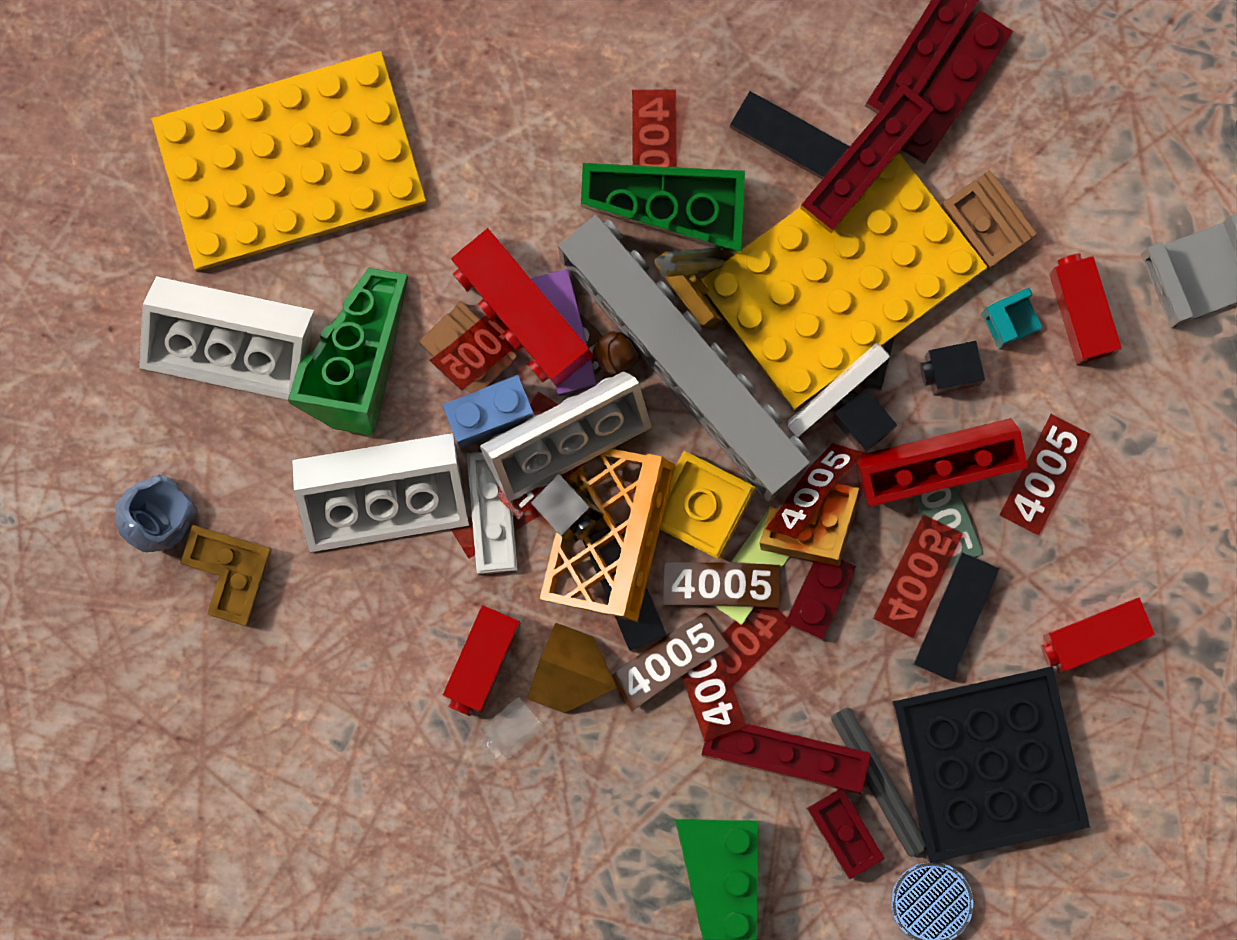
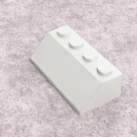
[139,277,314,400]
[480,371,652,502]
[292,433,469,552]

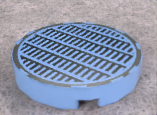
[891,862,974,940]

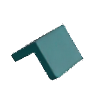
[981,287,1042,349]

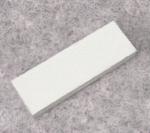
[788,343,890,438]
[467,452,518,575]

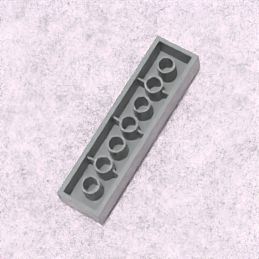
[558,214,810,503]

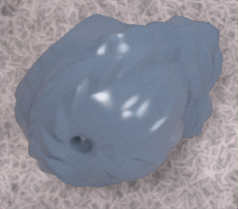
[115,474,198,553]

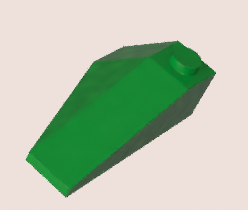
[288,268,408,436]

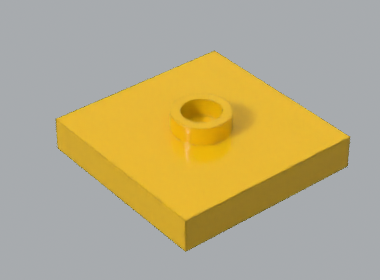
[660,451,757,560]

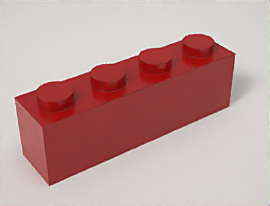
[450,228,594,387]
[854,418,1028,507]

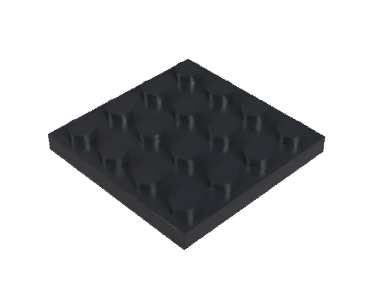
[892,666,1090,863]

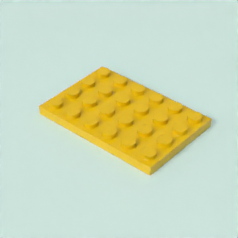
[151,51,427,272]
[701,153,987,412]

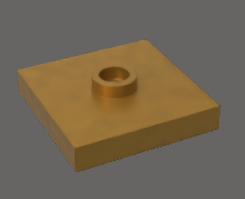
[654,251,724,329]

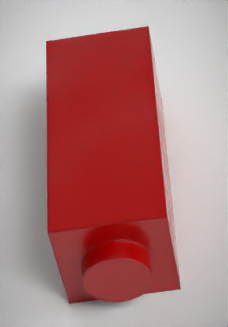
[1049,253,1122,365]
[1041,597,1155,673]
[442,605,521,716]

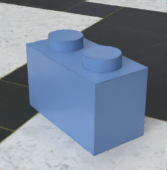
[442,375,534,449]

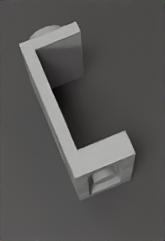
[1141,213,1237,328]

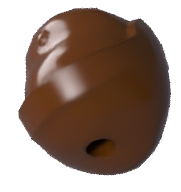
[593,330,639,376]

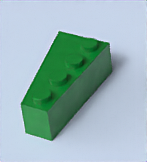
[581,163,745,254]
[674,819,758,940]

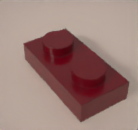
[784,560,856,641]
[806,789,885,880]

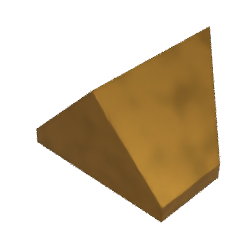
[527,623,617,713]

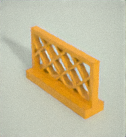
[540,449,675,622]

